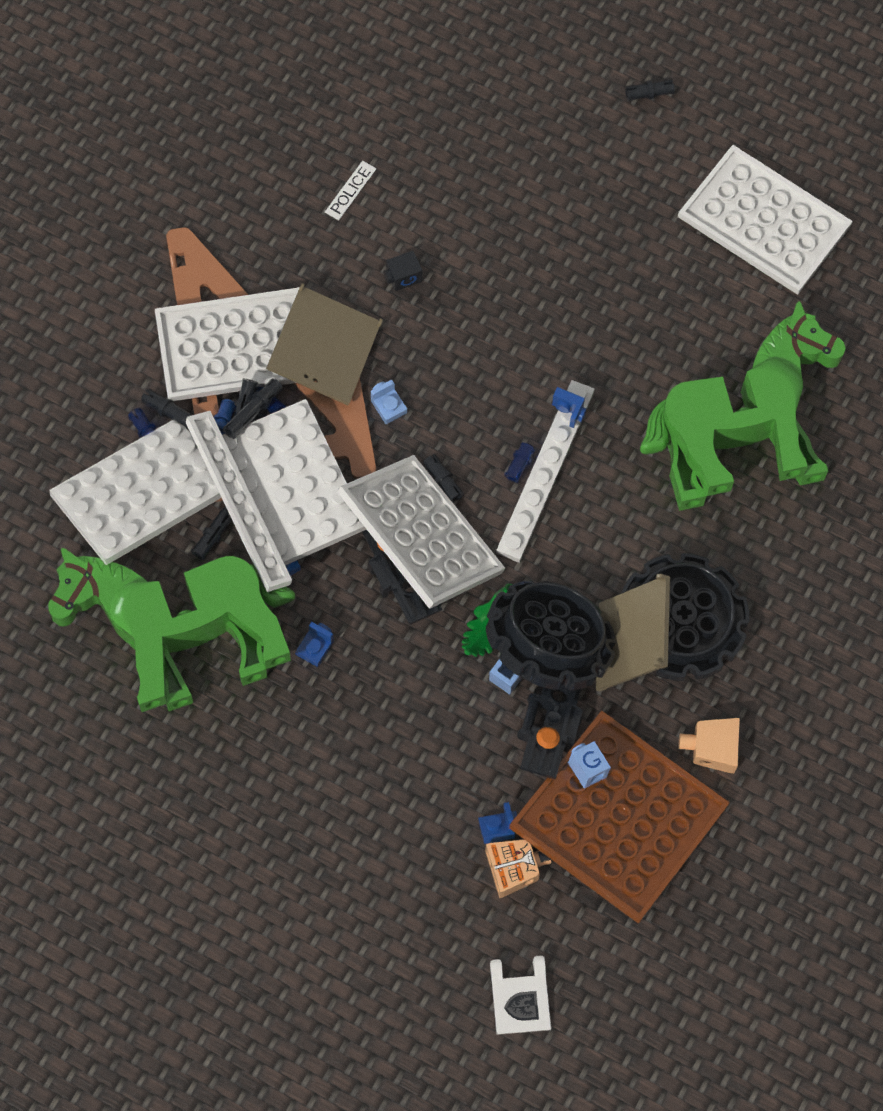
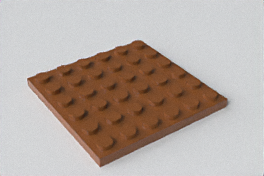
[509,711,730,924]

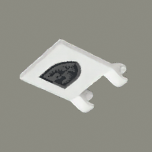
[490,956,551,1035]

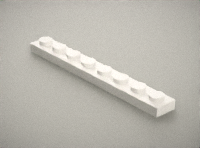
[496,380,595,563]
[186,411,292,592]

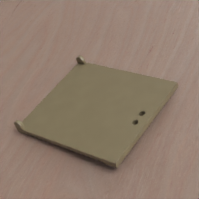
[266,283,383,405]
[596,574,670,691]

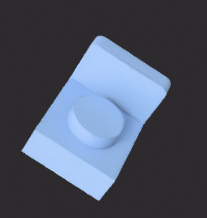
[371,380,407,424]

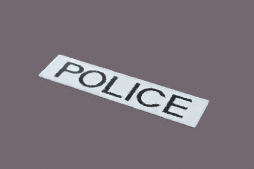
[325,161,376,220]

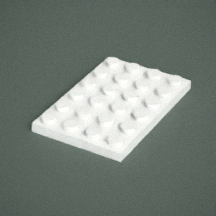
[678,145,853,295]
[155,288,306,401]
[222,399,367,565]
[49,420,222,565]
[337,455,505,609]

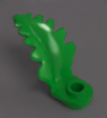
[462,584,512,657]

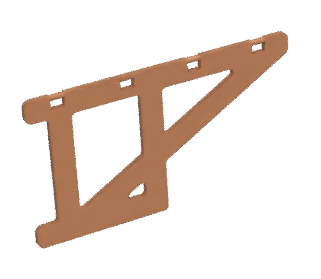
[166,228,376,502]

